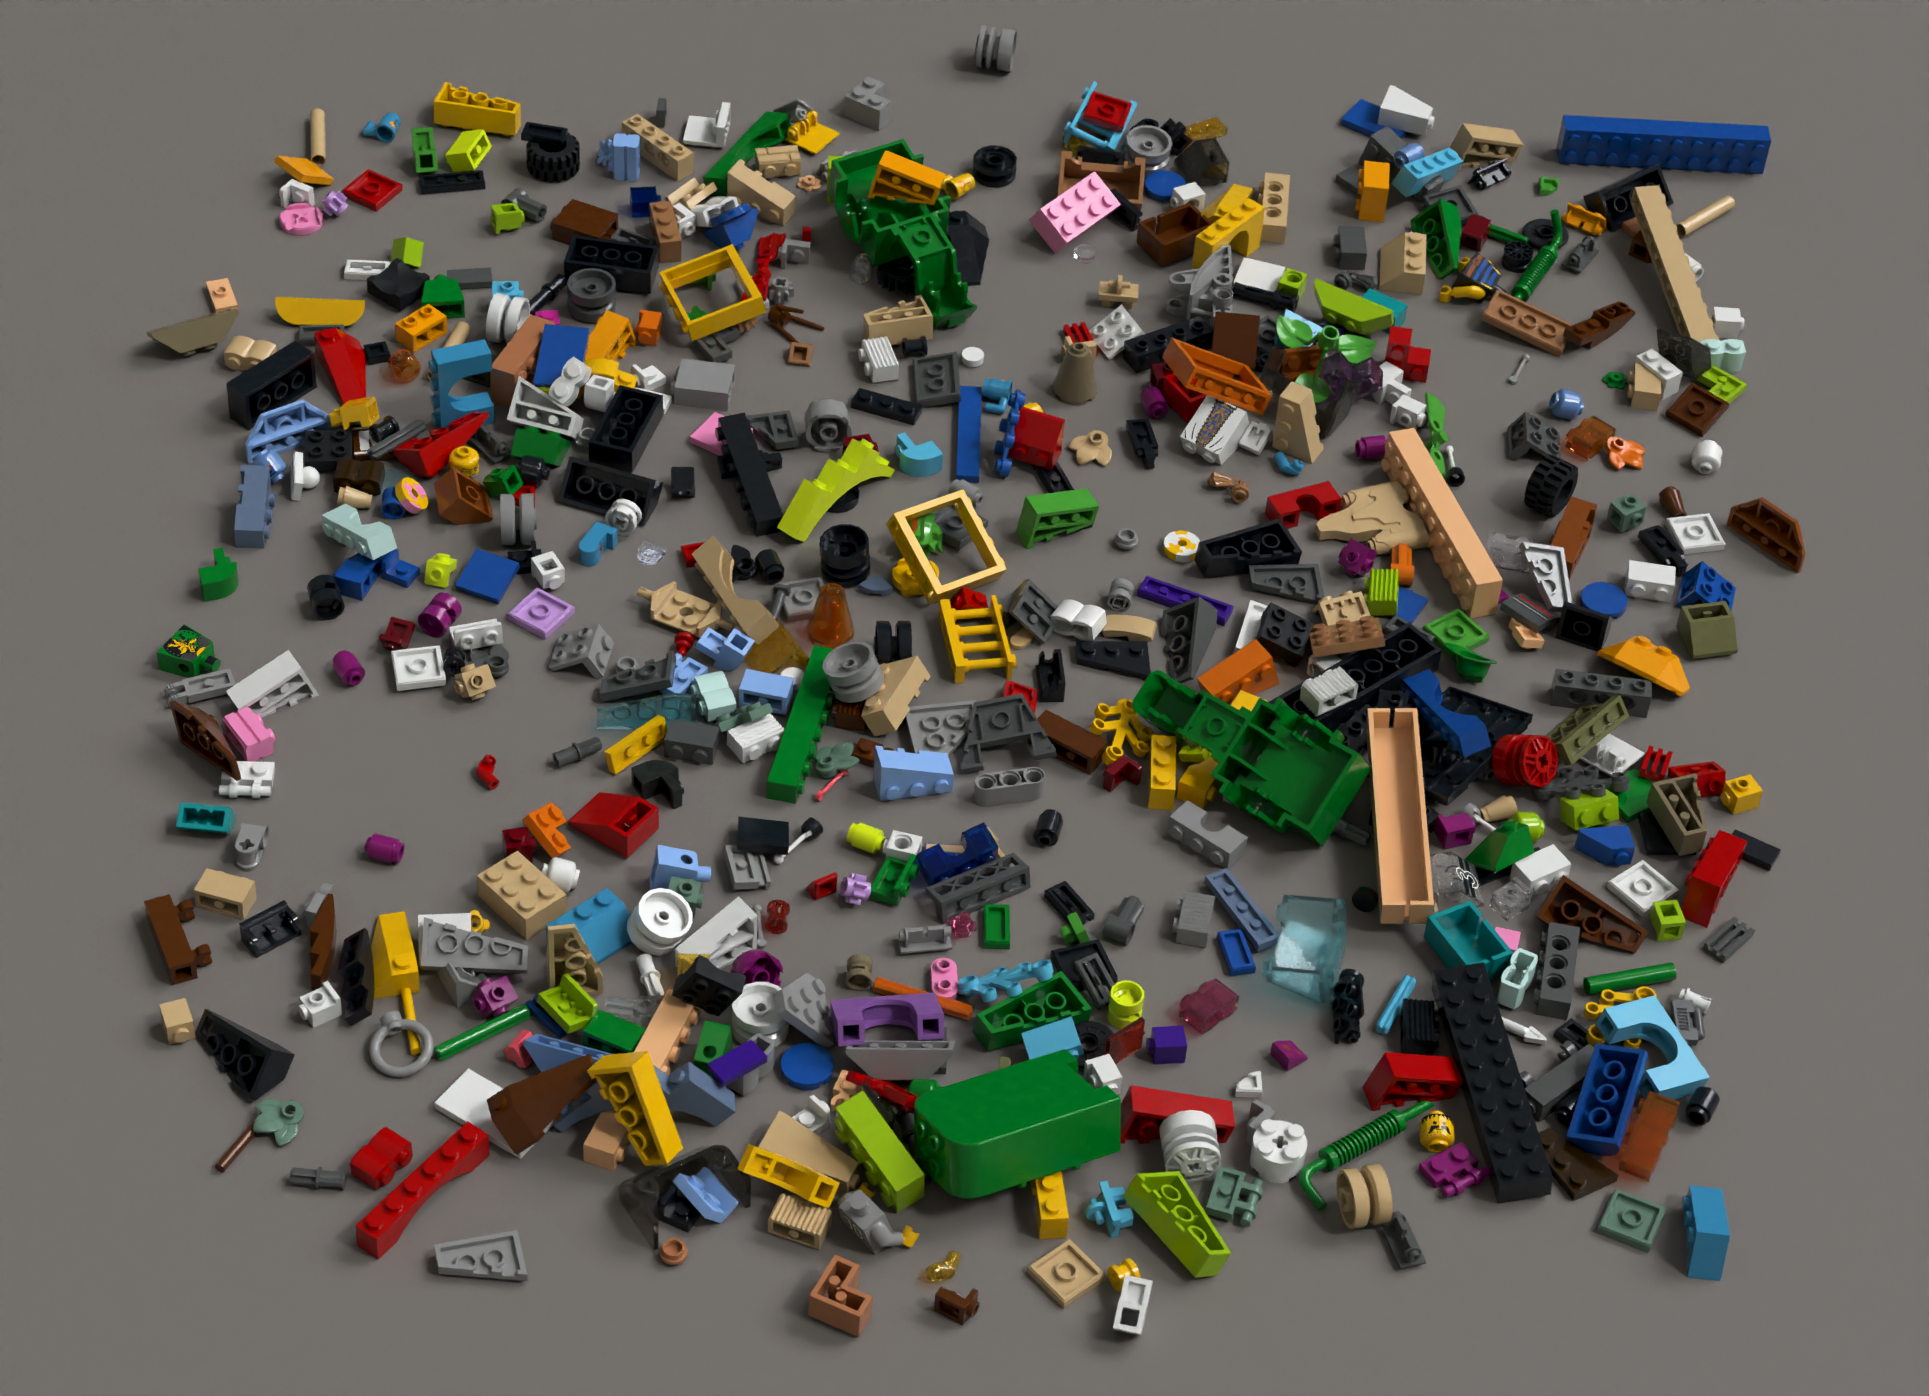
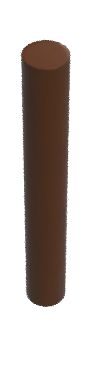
[215,1113,261,1172]

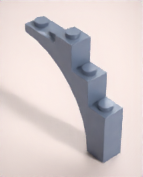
[554,1061,735,1131]

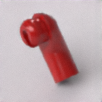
[476,755,499,790]

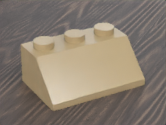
[1379,232,1426,295]

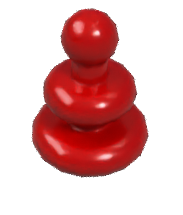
[674,632,694,657]

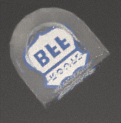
[637,540,665,565]

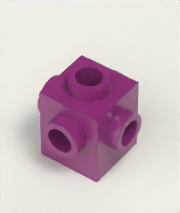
[1338,538,1377,577]
[471,975,519,1018]

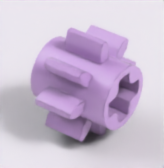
[321,190,348,217]
[840,873,871,905]

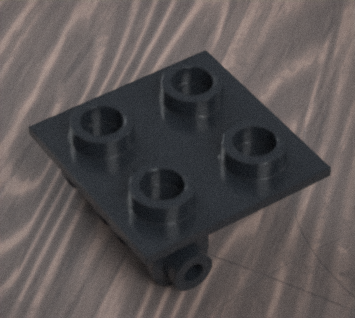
[1331,973,1364,1044]

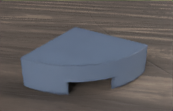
[859,574,893,596]

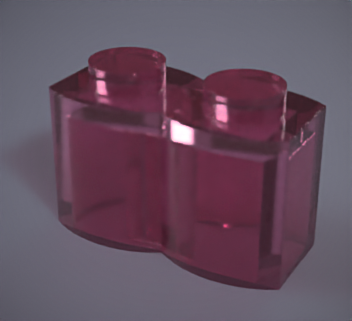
[1179,979,1239,1034]

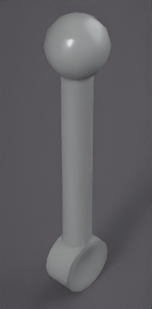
[1509,354,1530,385]
[752,904,767,949]

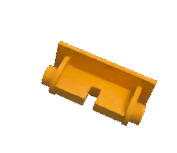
[1562,202,1606,236]

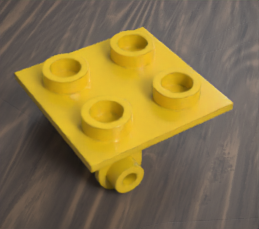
[784,111,840,155]

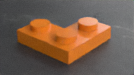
[522,802,571,858]

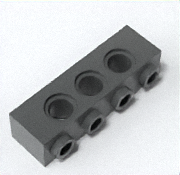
[1551,669,1652,718]
[1532,922,1580,1020]

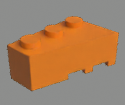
[1197,639,1279,705]

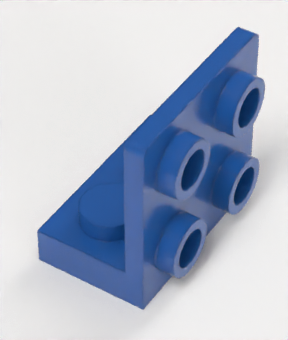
[1676,561,1736,610]

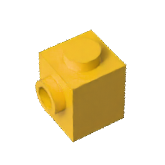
[1720,774,1763,815]

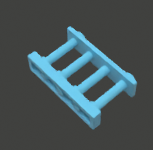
[1063,81,1138,151]

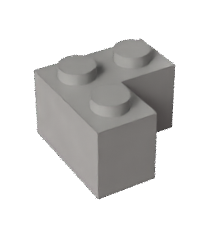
[844,76,891,131]

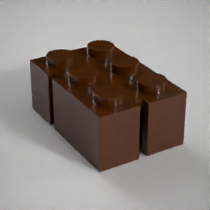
[1136,202,1213,266]

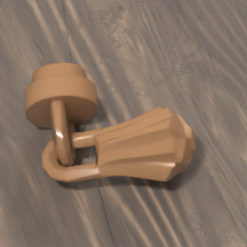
[1208,472,1249,503]

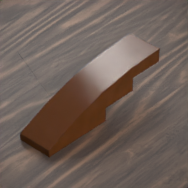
[309,893,337,991]

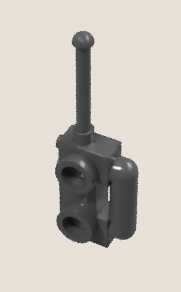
[1670,999,1705,1046]

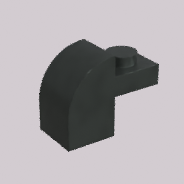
[631,760,684,809]

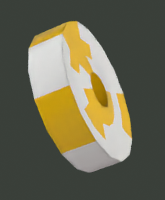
[1163,530,1200,563]

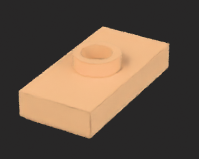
[206,278,238,312]

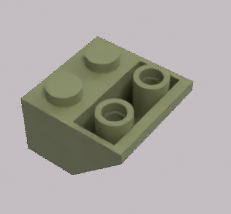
[1676,601,1738,659]

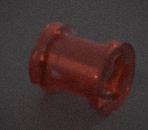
[765,900,790,934]

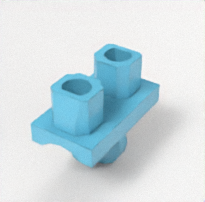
[1085,1181,1133,1238]

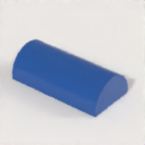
[1566,1043,1648,1156]

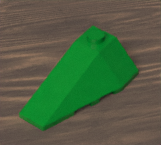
[1410,199,1461,280]

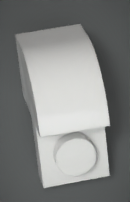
[1371,361,1412,405]
[584,375,616,413]
[1113,1275,1153,1336]

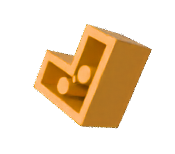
[1355,161,1390,222]

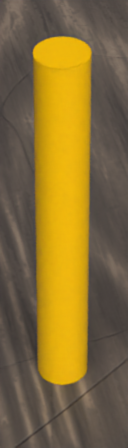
[400,988,421,1055]

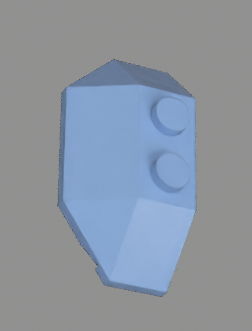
[245,399,333,464]

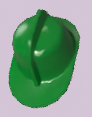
[1444,643,1497,683]

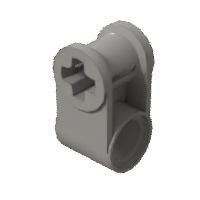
[235,823,269,871]

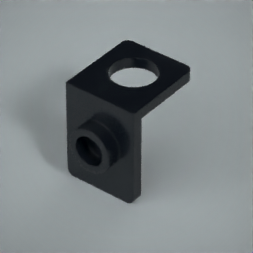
[671,467,695,498]

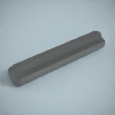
[367,420,426,460]

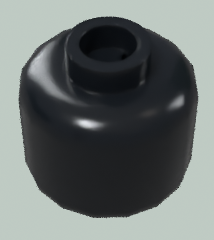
[515,455,550,487]

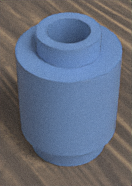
[1393,143,1424,169]

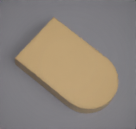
[1010,627,1036,650]

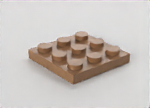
[1309,616,1385,658]

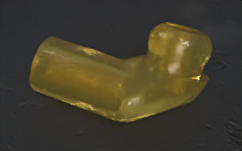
[925,1251,961,1281]

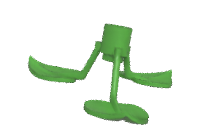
[1276,315,1377,404]

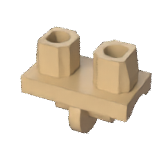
[1099,275,1139,309]

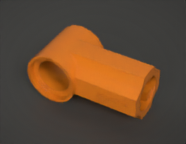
[1389,543,1414,586]

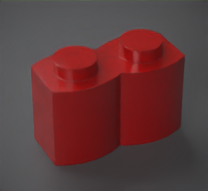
[350,1127,413,1190]

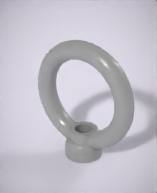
[369,1011,434,1077]

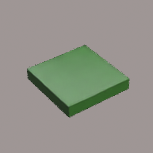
[1422,608,1490,659]

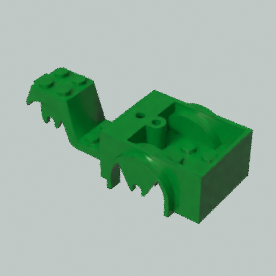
[828,139,977,328]
[1132,670,1371,847]

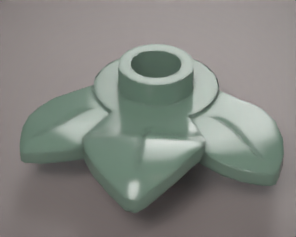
[815,742,860,778]
[253,1098,304,1147]

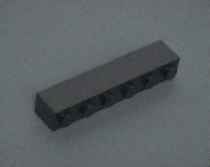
[715,412,783,537]

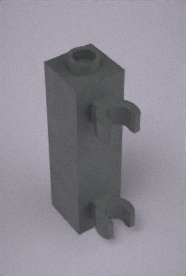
[1520,1040,1594,1122]

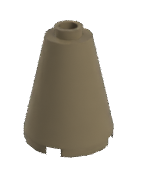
[1053,342,1097,405]

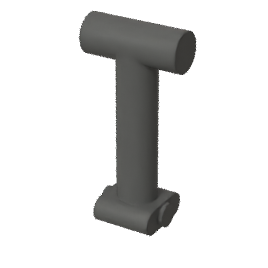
[770,583,791,632]

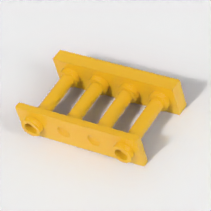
[938,595,1016,684]

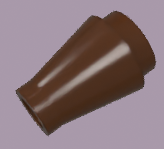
[1659,486,1686,517]

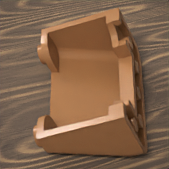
[1057,151,1146,210]

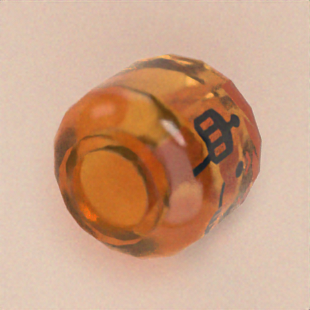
[388,349,421,383]

